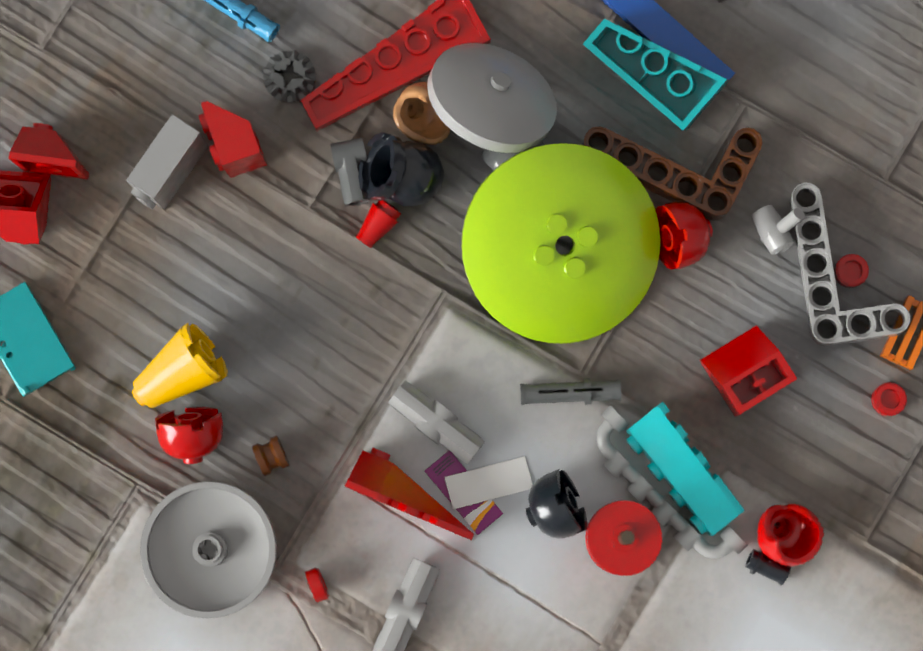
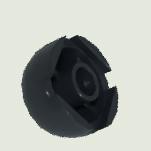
[526,469,588,539]

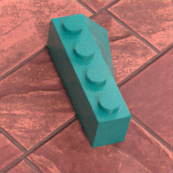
[626,402,745,536]

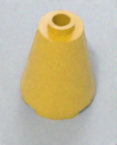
[132,323,228,408]

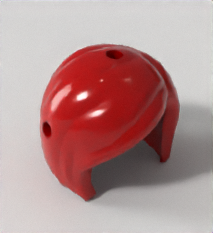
[757,504,824,566]

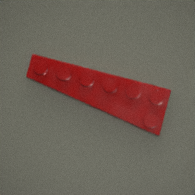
[301,0,491,132]

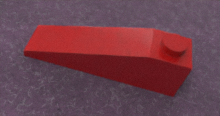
[344,447,474,541]

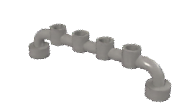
[596,405,748,559]

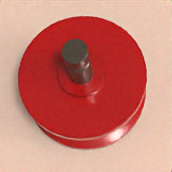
[585,500,662,576]

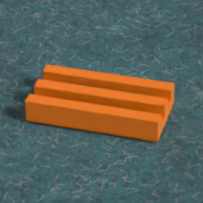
[880,295,923,370]

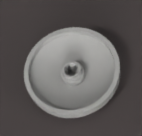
[427,43,557,153]
[140,482,277,618]

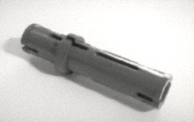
[520,378,622,405]

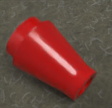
[356,200,402,249]

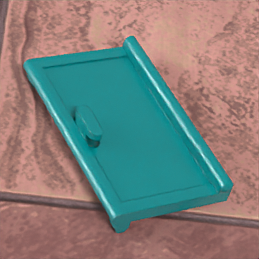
[0,282,76,397]

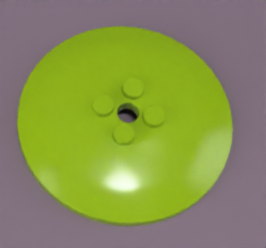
[461,143,660,344]

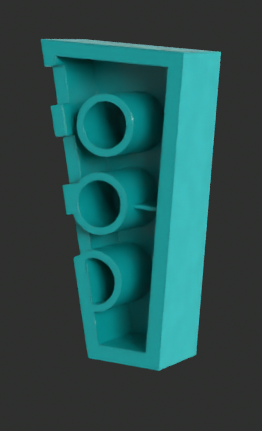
[583,19,730,131]

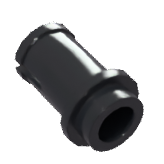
[745,549,791,585]

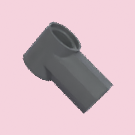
[330,138,373,207]

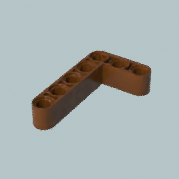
[583,126,762,221]

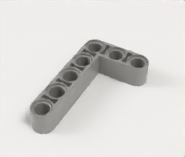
[790,182,911,346]

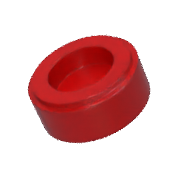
[834,254,869,288]
[871,382,907,416]
[305,567,329,603]

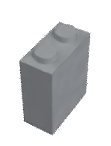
[126,114,208,210]

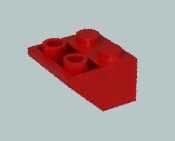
[198,101,267,178]
[699,325,797,417]

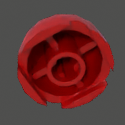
[655,202,713,270]
[155,407,223,464]

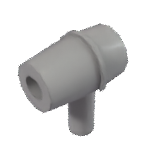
[752,205,805,255]

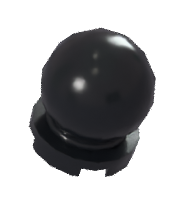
[358,132,444,207]

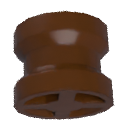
[252,435,290,476]

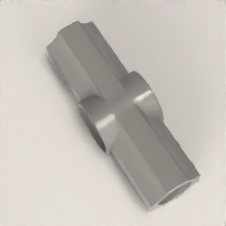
[388,380,485,464]
[373,558,440,651]

